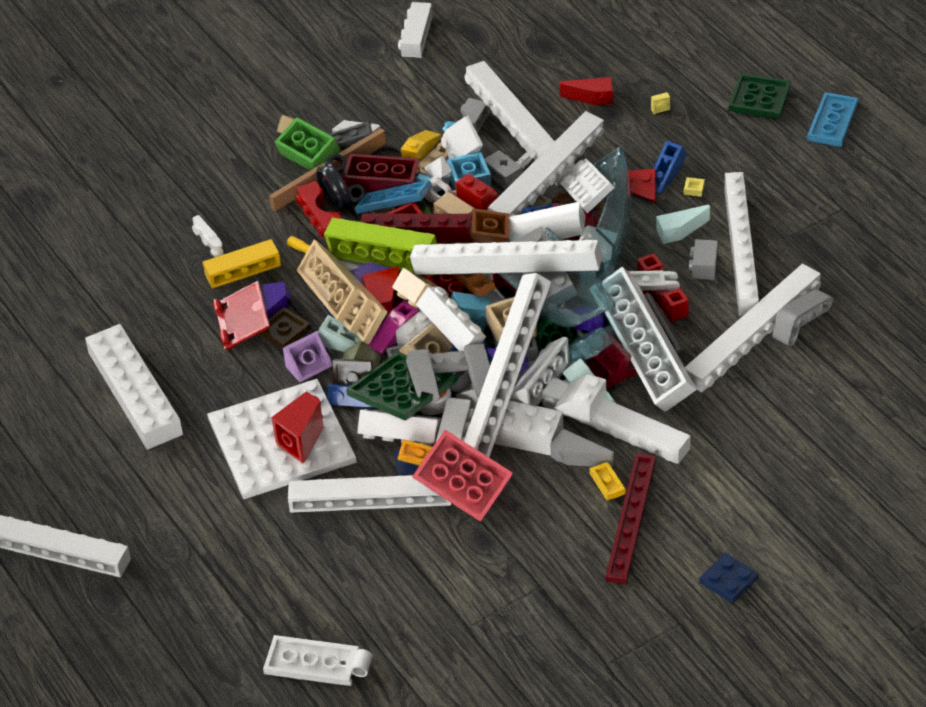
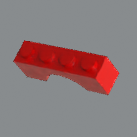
[295,181,342,243]
[638,253,689,322]

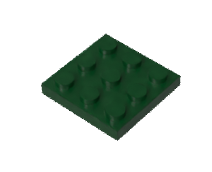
[728,73,791,119]

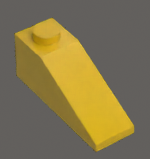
[401,130,441,162]

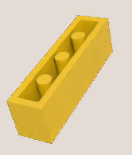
[203,239,281,288]

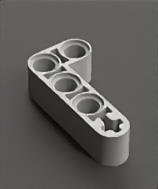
[772,289,833,347]

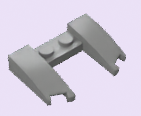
[406,344,490,402]

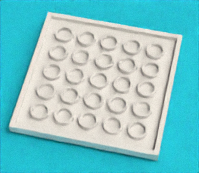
[207,379,357,499]

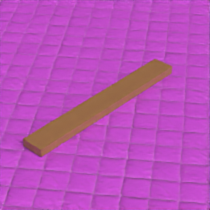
[269,128,386,211]

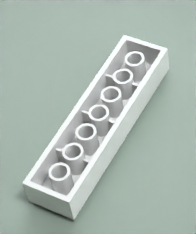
[592,267,697,412]
[85,324,183,450]

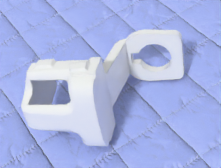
[425,173,457,203]

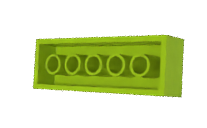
[324,218,437,276]

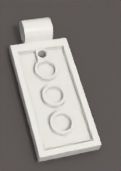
[263,635,373,686]

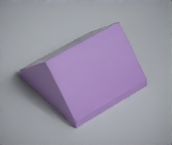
[283,331,333,382]

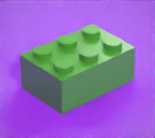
[275,118,341,170]

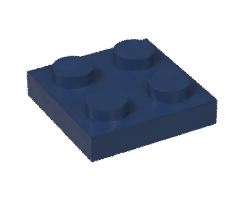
[699,552,759,604]

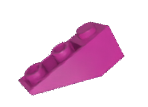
[367,300,419,355]

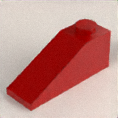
[559,77,613,105]

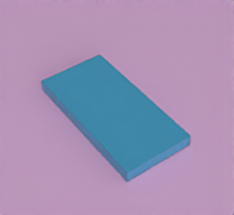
[807,92,859,147]
[355,180,432,214]

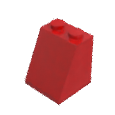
[456,173,499,210]
[362,267,401,329]
[271,391,324,464]

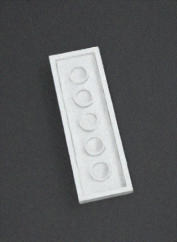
[559,158,615,213]

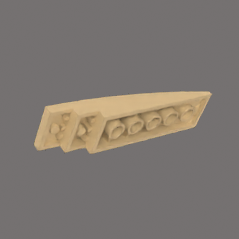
[297,239,387,344]

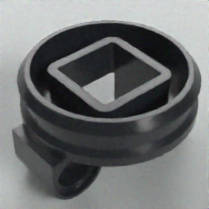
[316,154,365,209]

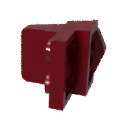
[587,334,638,389]

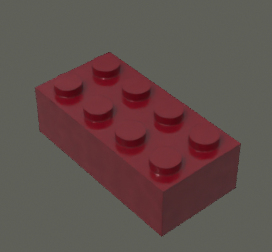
[342,154,421,195]

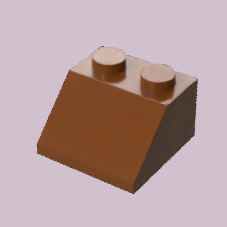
[471,208,509,243]

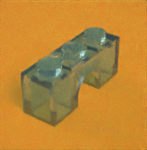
[568,327,612,366]

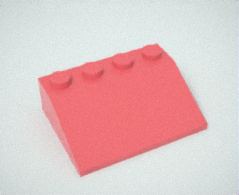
[412,430,513,522]

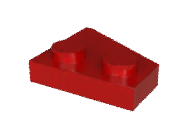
[619,169,656,203]

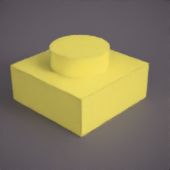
[651,92,670,114]
[684,177,705,197]

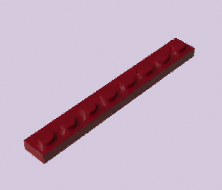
[605,453,656,585]

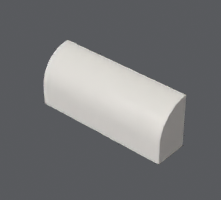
[509,202,585,242]

